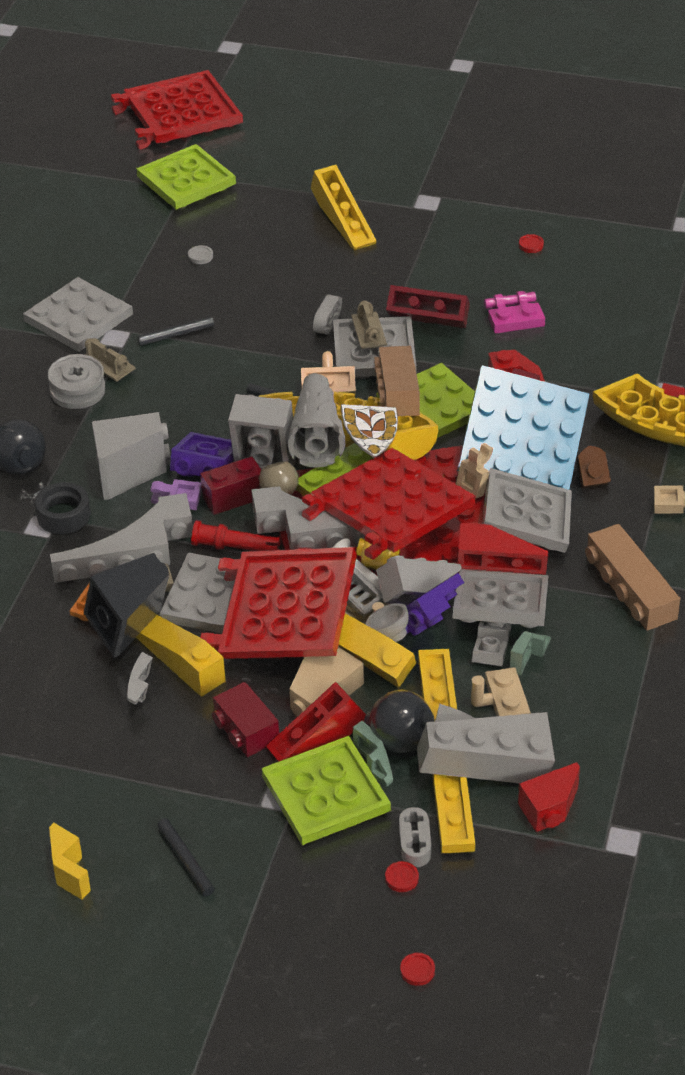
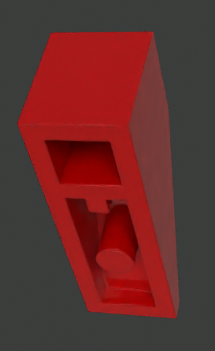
[458,523,548,575]
[266,682,366,762]

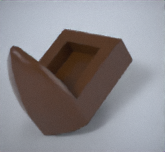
[576,446,611,488]

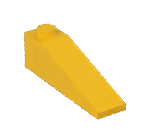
[311,165,376,250]
[338,613,416,688]
[136,615,226,697]

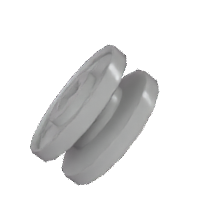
[48,354,105,409]

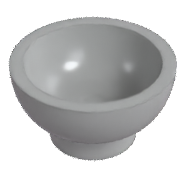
[366,603,409,642]

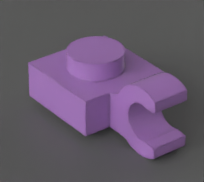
[151,479,202,510]

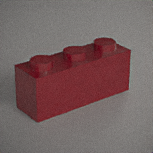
[386,285,470,328]

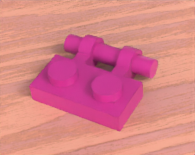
[484,291,545,334]

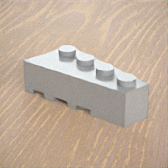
[417,712,555,783]

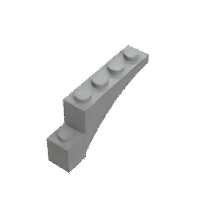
[252,486,365,550]
[50,493,193,583]

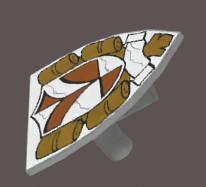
[341,404,398,458]

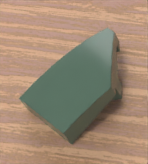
[510,631,551,675]
[353,721,393,787]

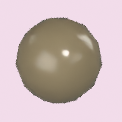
[259,461,299,495]

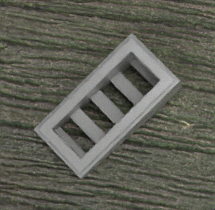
[347,567,384,617]

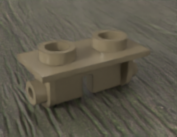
[351,301,387,349]
[85,338,136,382]

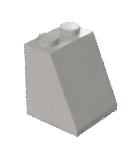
[92,412,171,500]

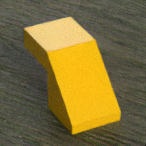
[49,823,91,900]

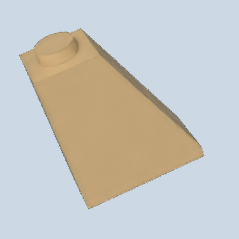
[290,646,364,717]

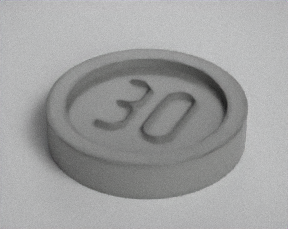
[188,245,213,264]

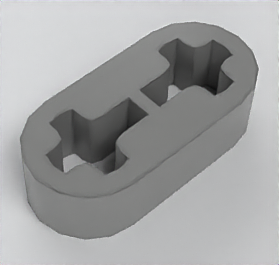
[313,294,342,335]
[399,807,431,867]

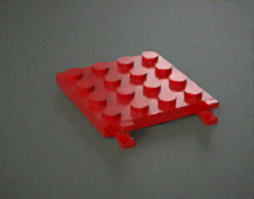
[111,70,243,150]
[302,448,476,560]
[200,547,357,659]

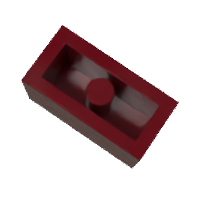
[200,456,261,515]
[212,682,279,758]

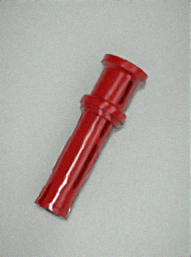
[191,520,281,551]

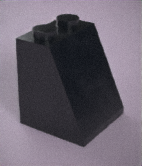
[83,553,169,657]

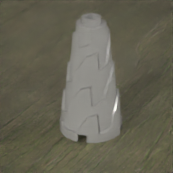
[288,373,345,468]

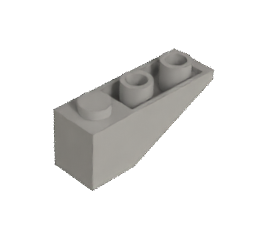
[376,556,462,605]

